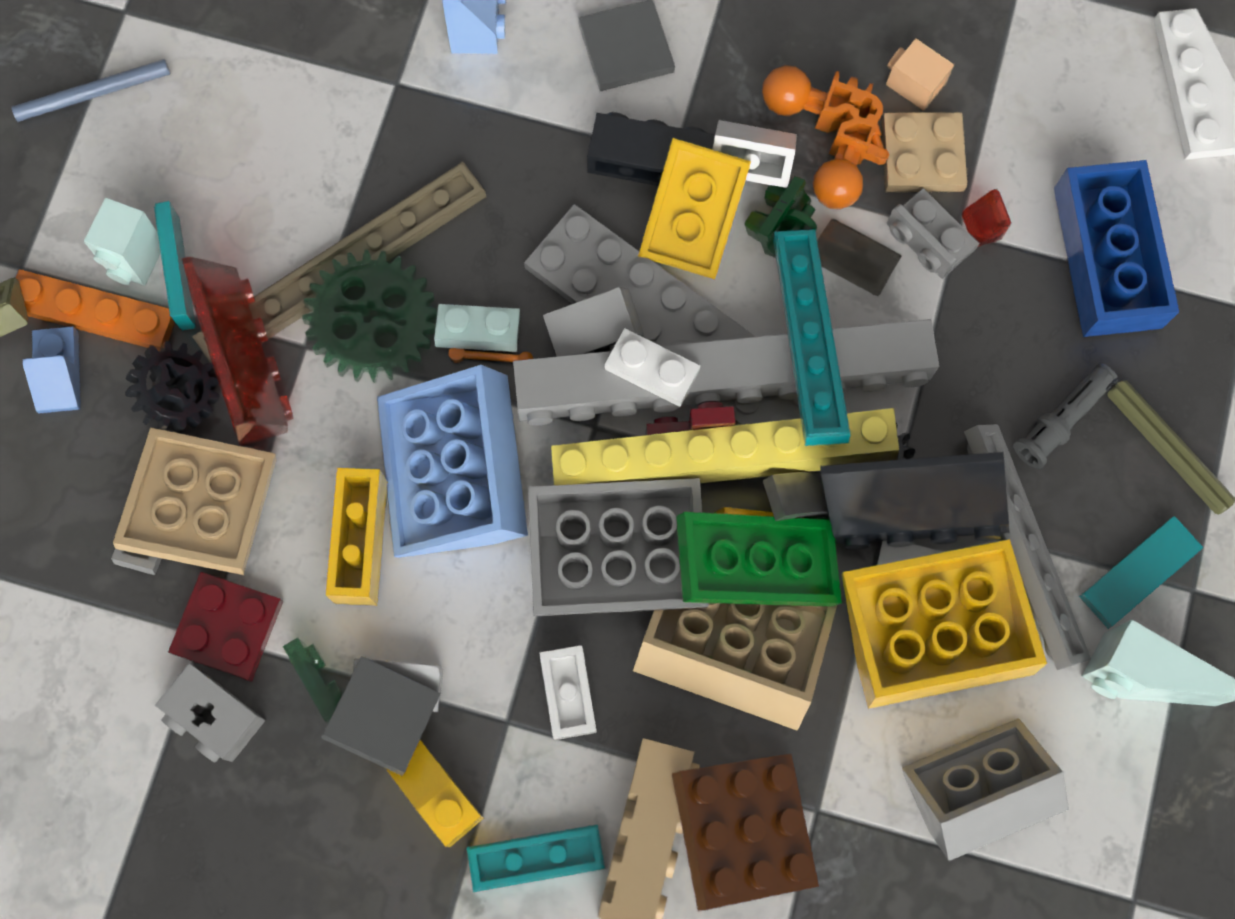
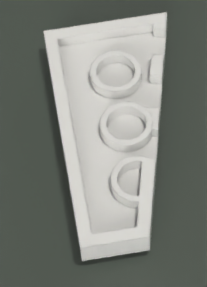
[1154,8,1235,160]

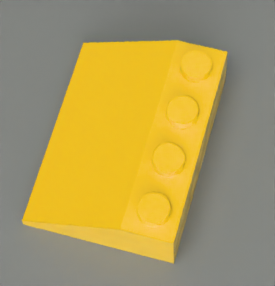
[842,539,1047,709]

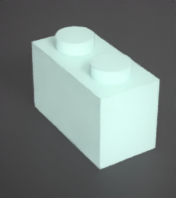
[84,198,161,286]

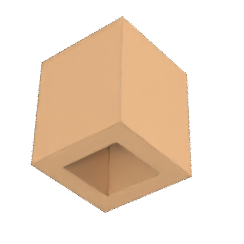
[886,38,954,111]

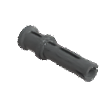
[1013,363,1118,469]

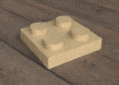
[881,113,967,192]

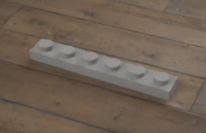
[964,424,1091,670]

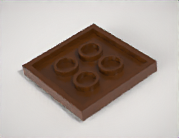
[672,754,819,911]

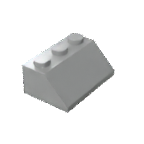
[902,718,1069,861]

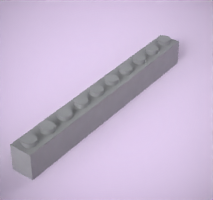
[513,319,939,425]

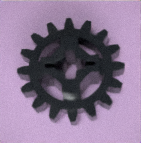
[125,341,220,433]

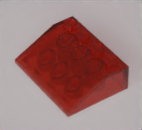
[181,256,294,446]

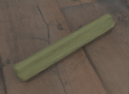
[1107,380,1235,515]

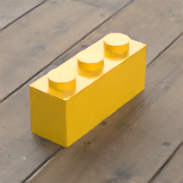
[325,468,388,606]

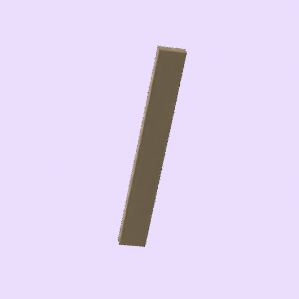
[192,162,486,372]

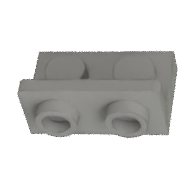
[887,188,980,279]

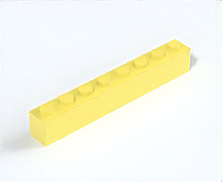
[551,408,899,485]

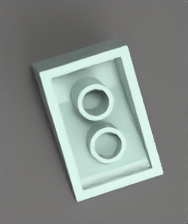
[1082,620,1235,706]

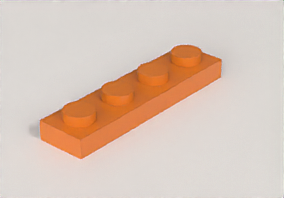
[16,269,175,351]

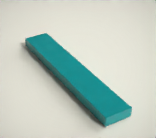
[773,229,850,446]

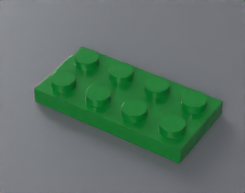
[676,512,842,607]

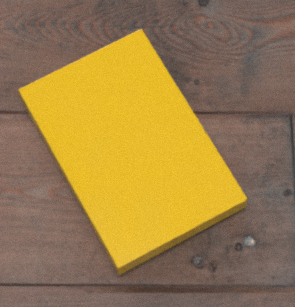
[638,138,751,279]

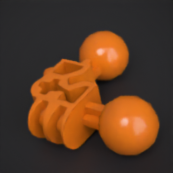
[762,65,889,210]

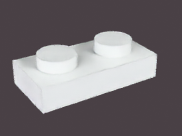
[605,328,701,407]
[539,645,597,740]

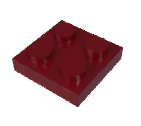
[168,572,284,682]

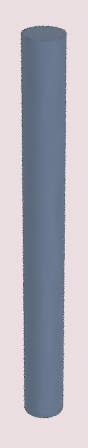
[12,59,170,122]

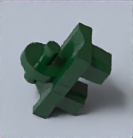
[745,176,817,258]

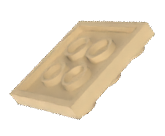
[113,427,276,575]

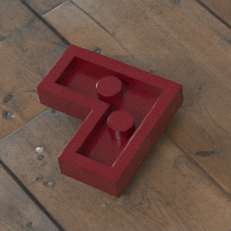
[645,402,735,435]

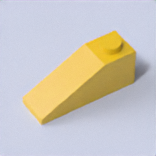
[385,739,484,847]

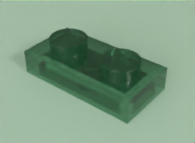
[282,638,343,723]

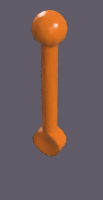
[448,348,534,363]

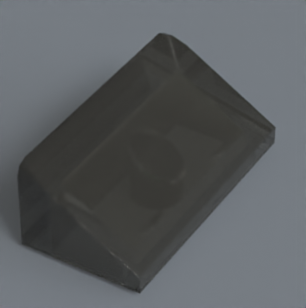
[817,218,902,296]

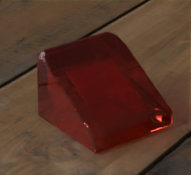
[962,189,1012,247]

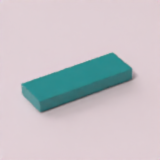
[154,201,196,331]
[1079,516,1204,629]
[467,824,605,893]

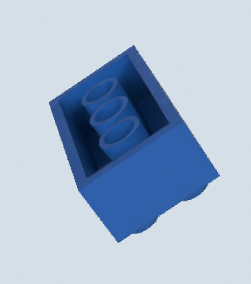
[1054,160,1179,337]

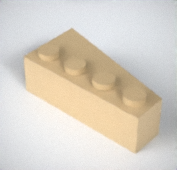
[597,738,700,919]

